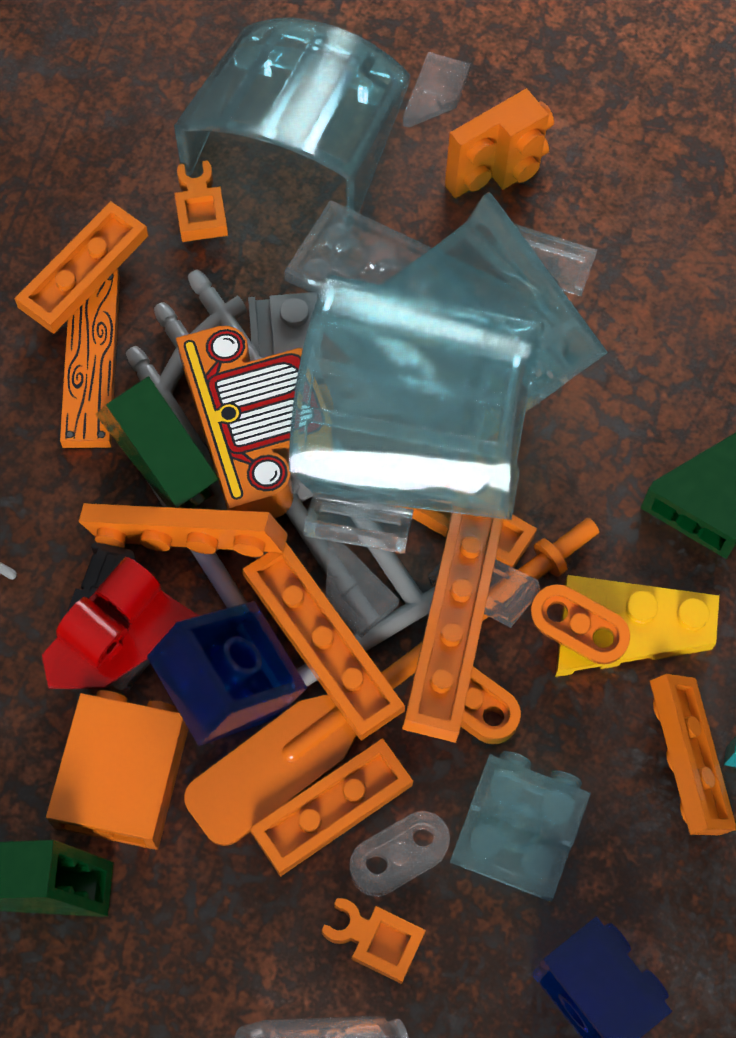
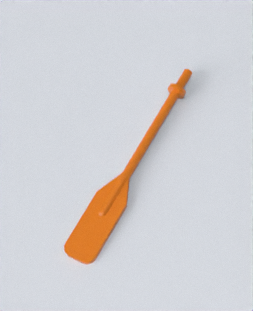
[184,517,599,846]

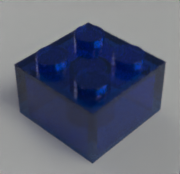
[147,601,307,746]
[532,916,672,1038]

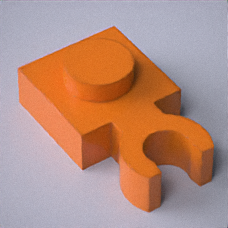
[174,160,228,242]
[321,898,426,984]

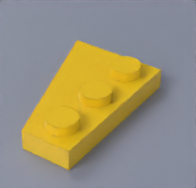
[555,575,719,677]

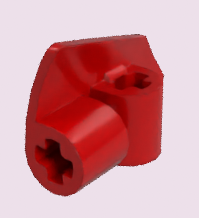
[42,556,201,689]

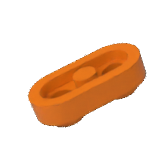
[531,584,630,664]
[461,666,521,744]

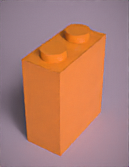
[46,690,189,850]

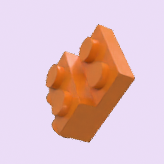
[445,88,554,199]

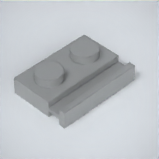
[248,292,324,385]

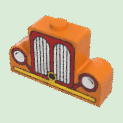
[176,326,334,519]

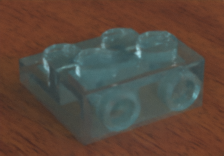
[450,751,591,902]

